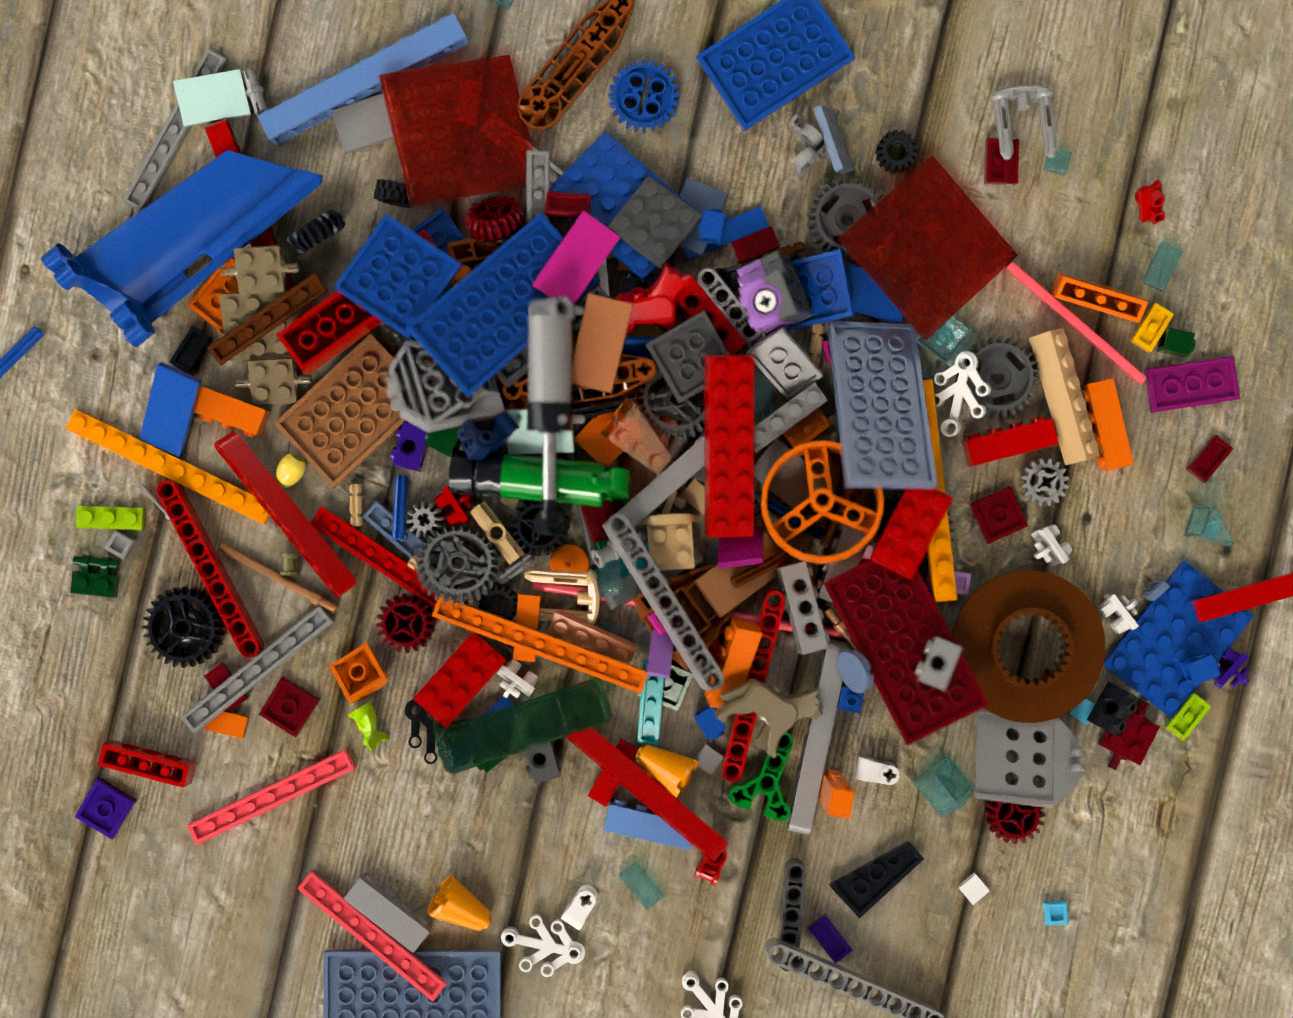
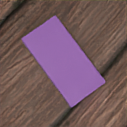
[646,629,674,678]

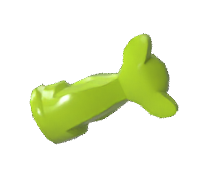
[348,700,390,751]

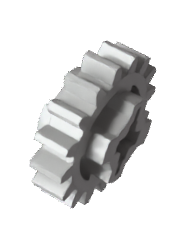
[1019,459,1069,506]

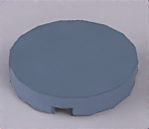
[837,649,874,693]

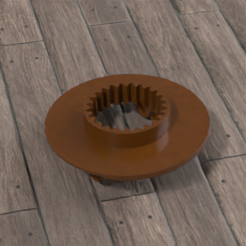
[952,570,1106,723]

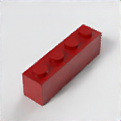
[961,416,1059,467]

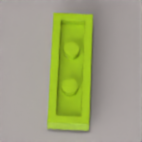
[76,506,146,530]

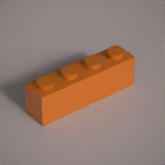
[1050,271,1148,323]
[1081,378,1134,471]
[194,386,271,438]
[704,619,762,708]
[818,769,855,819]

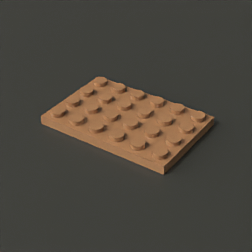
[274,333,407,488]

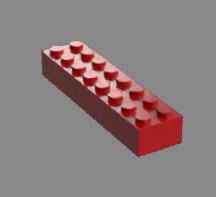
[276,229,438,375]
[704,354,754,538]

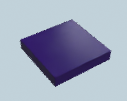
[74,778,137,839]

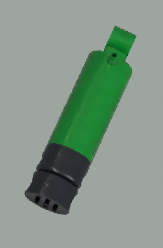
[449,450,632,507]

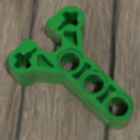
[728,731,793,822]

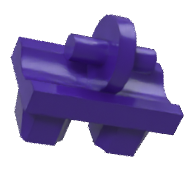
[1213,648,1250,689]

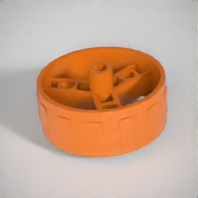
[761,441,884,564]

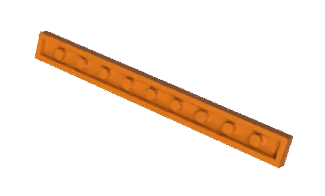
[432,597,648,694]

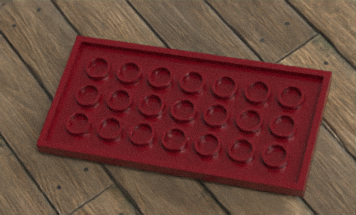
[823,560,989,746]

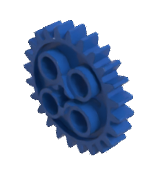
[608,59,680,134]

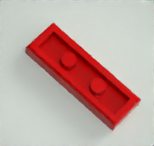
[587,738,639,807]

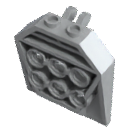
[385,340,505,433]
[974,709,1086,808]

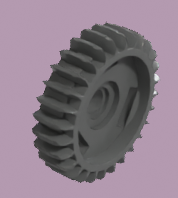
[807,177,889,260]
[956,336,1040,418]
[637,369,704,442]
[416,526,499,607]

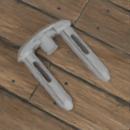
[991,85,1058,160]

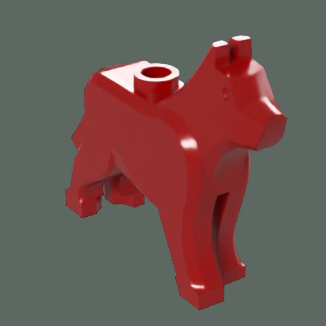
[614,263,691,335]

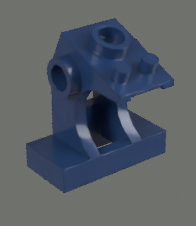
[457,410,520,460]

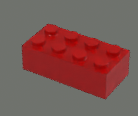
[870,488,953,581]
[413,632,507,728]

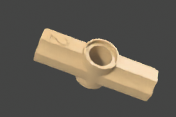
[470,501,525,565]

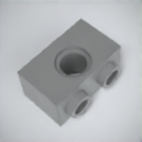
[915,637,962,691]

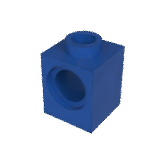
[699,208,726,245]
[1179,652,1220,685]
[837,685,864,713]
[693,705,727,740]

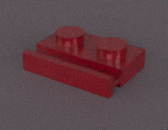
[984,138,1019,185]

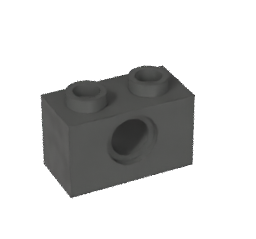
[520,731,561,784]

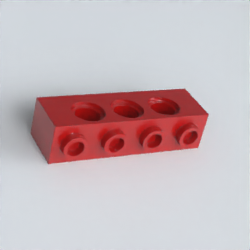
[675,275,746,355]
[97,740,197,788]

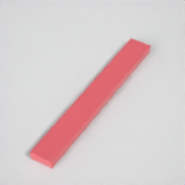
[1004,262,1147,384]
[187,748,356,845]
[297,870,448,1002]

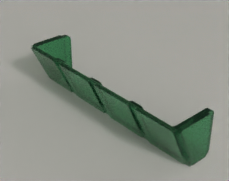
[432,676,613,774]

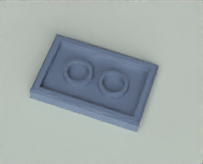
[814,105,855,175]
[679,178,728,256]

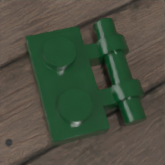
[70,555,120,598]

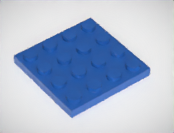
[333,214,462,340]

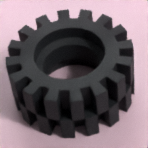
[875,130,918,174]
[373,179,417,208]
[478,585,518,620]

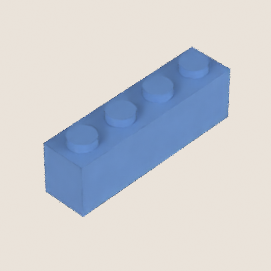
[603,798,691,850]

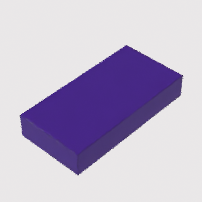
[808,914,853,963]

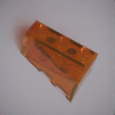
[600,397,672,476]

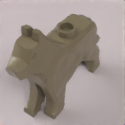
[713,679,823,759]

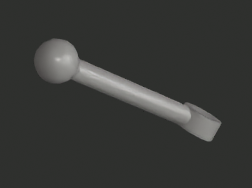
[139,484,170,520]

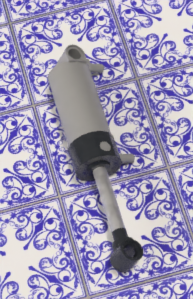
[527,296,585,536]

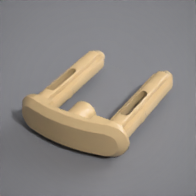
[524,569,601,625]

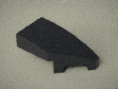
[703,264,745,290]

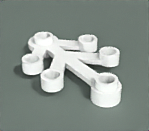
[934,351,991,437]
[501,914,585,977]
[681,970,742,1018]

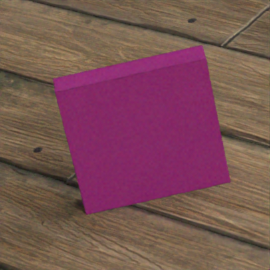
[718,526,764,569]

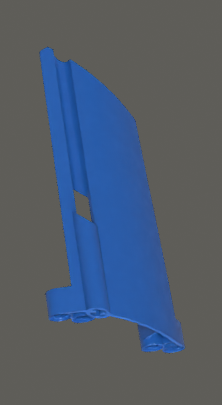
[41,150,323,347]

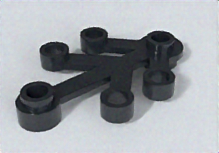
[405,699,471,766]

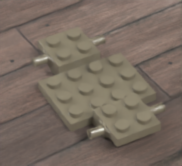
[219,246,312,405]

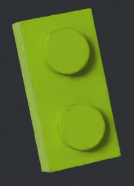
[1164,693,1211,741]

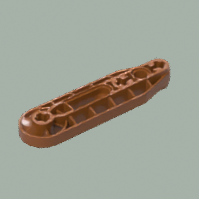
[518,0,634,132]
[495,354,658,410]

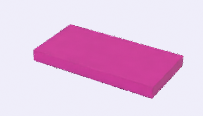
[532,211,620,305]

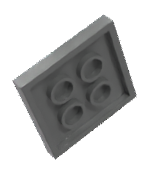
[608,176,702,269]
[645,311,729,403]

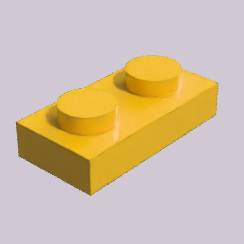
[1130,303,1174,353]

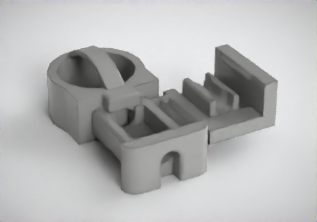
[789,115,823,152]
[792,144,830,178]

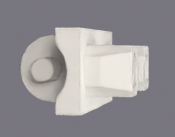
[1031,524,1072,566]
[1097,593,1139,634]
[497,659,538,698]

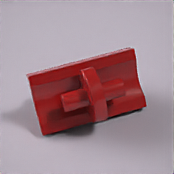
[1135,180,1165,224]
[434,486,474,526]

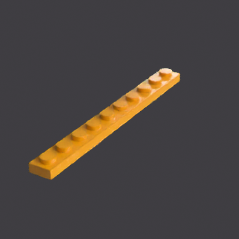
[923,379,957,602]
[65,409,269,524]

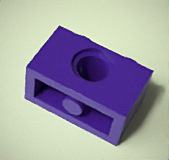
[390,422,428,472]

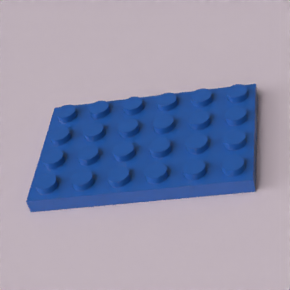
[696,0,856,132]
[549,131,702,282]
[1103,561,1254,719]

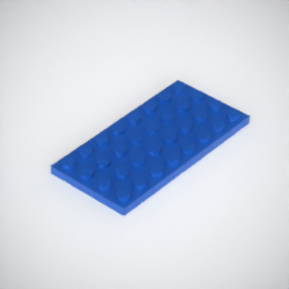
[406,213,600,397]

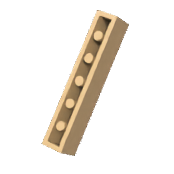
[1029,328,1100,465]

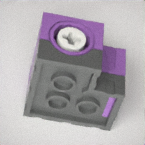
[737,251,814,333]

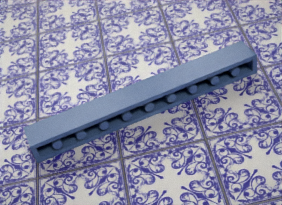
[257,13,469,147]

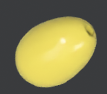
[275,453,306,489]

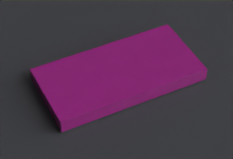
[1144,356,1240,413]

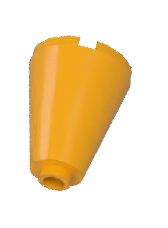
[635,744,699,799]
[428,875,492,931]

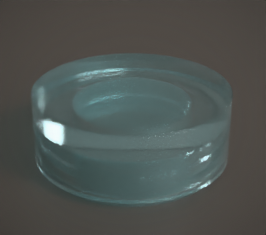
[705,544,719,565]

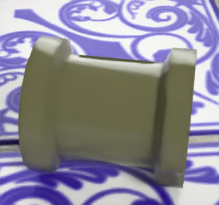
[280,552,300,576]

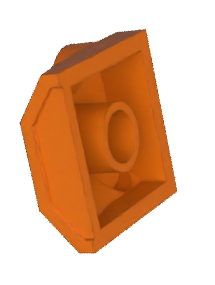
[329,642,389,703]

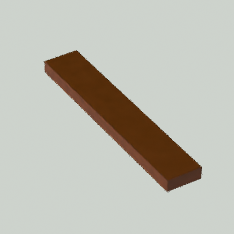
[207,272,330,366]

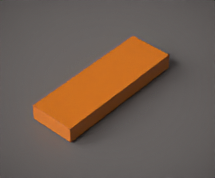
[513,593,541,662]

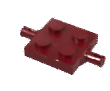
[1098,700,1160,771]

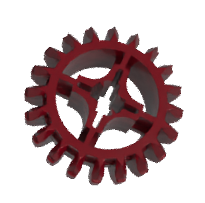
[465,196,525,243]
[376,593,436,653]
[984,783,1046,844]

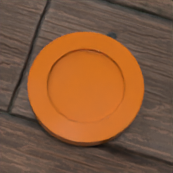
[549,544,589,572]

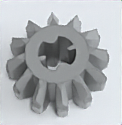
[406,501,445,539]

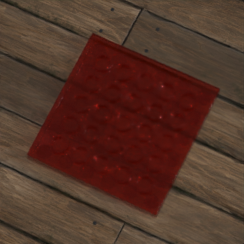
[379,55,533,207]
[838,155,1018,340]

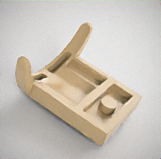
[636,513,701,571]

